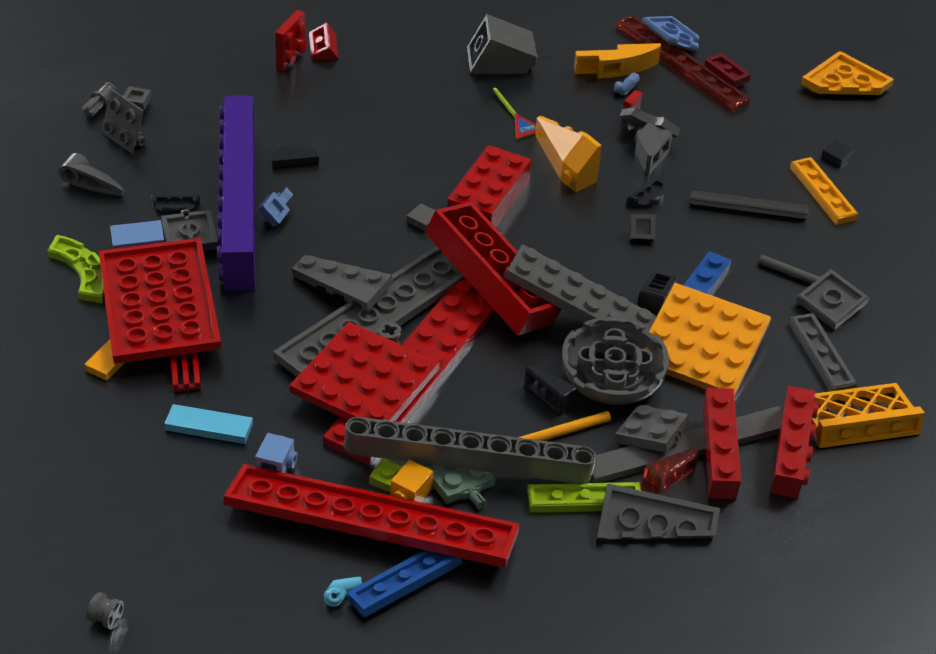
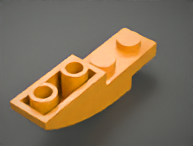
[574,43,661,79]

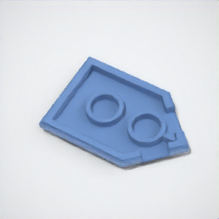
[641,16,699,52]

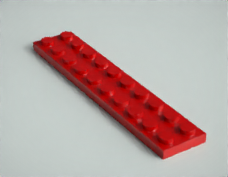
[323,280,496,466]
[224,464,519,568]

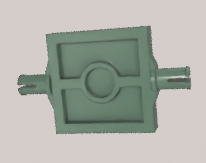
[418,463,496,510]

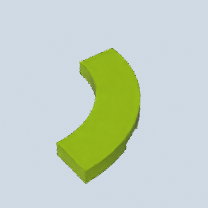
[47,235,105,303]

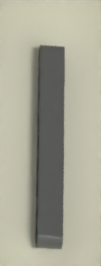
[344,417,597,484]

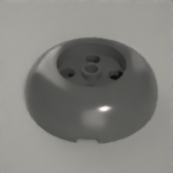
[562,317,669,405]

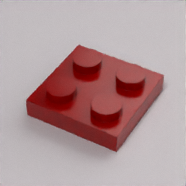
[275,10,307,71]

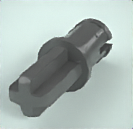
[82,82,117,117]

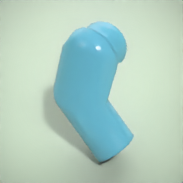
[324,576,362,607]

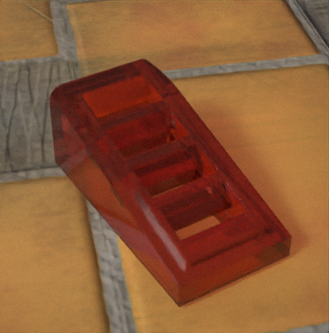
[642,447,699,495]

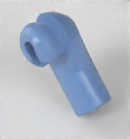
[614,72,640,96]

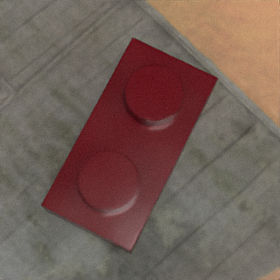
[704,53,751,88]

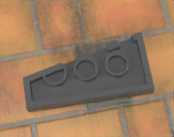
[292,255,393,311]
[596,484,720,541]

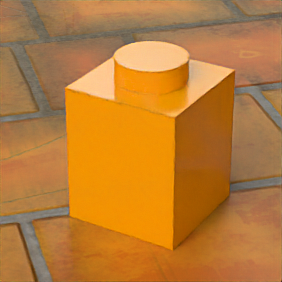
[390,459,433,502]

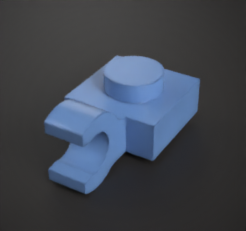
[257,187,293,227]

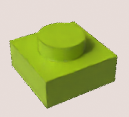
[369,459,403,493]

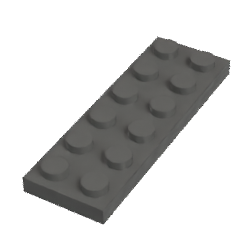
[504,244,657,344]

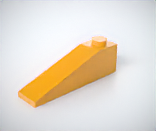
[535,116,602,192]

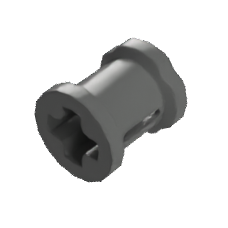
[378,322,401,344]

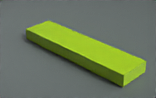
[527,482,641,513]

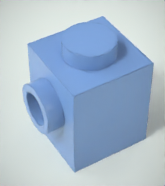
[255,433,298,473]

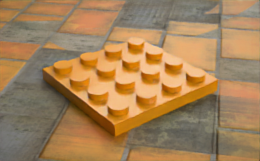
[645,283,771,396]

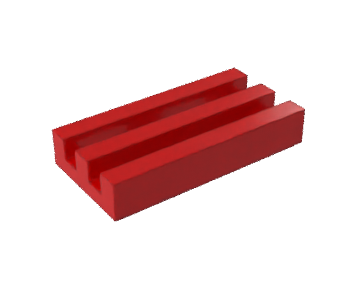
[170,352,201,392]

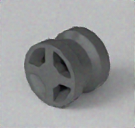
[86,592,124,629]

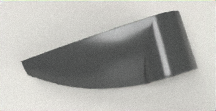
[59,153,124,196]

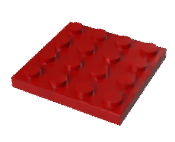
[289,322,439,422]

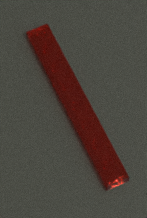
[616,14,750,112]

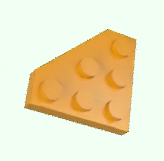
[801,51,894,95]

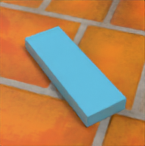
[164,404,253,444]

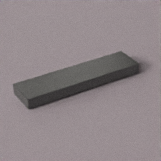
[789,313,857,391]

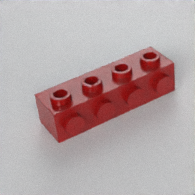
[770,386,819,498]

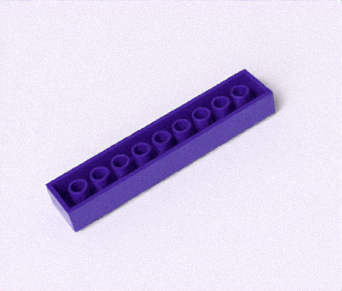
[217,96,255,291]

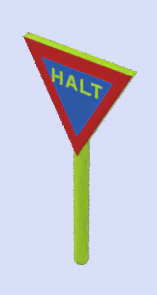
[493,88,536,140]

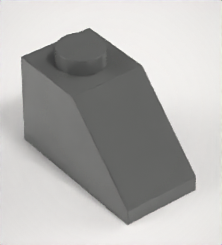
[634,123,673,174]

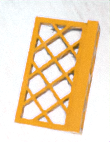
[811,383,925,448]

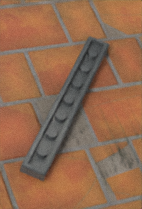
[591,406,782,483]

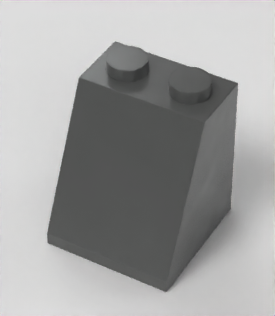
[467,14,538,74]

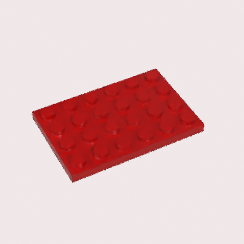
[99,238,222,364]

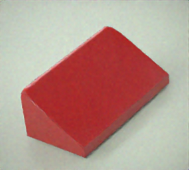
[309,23,338,60]

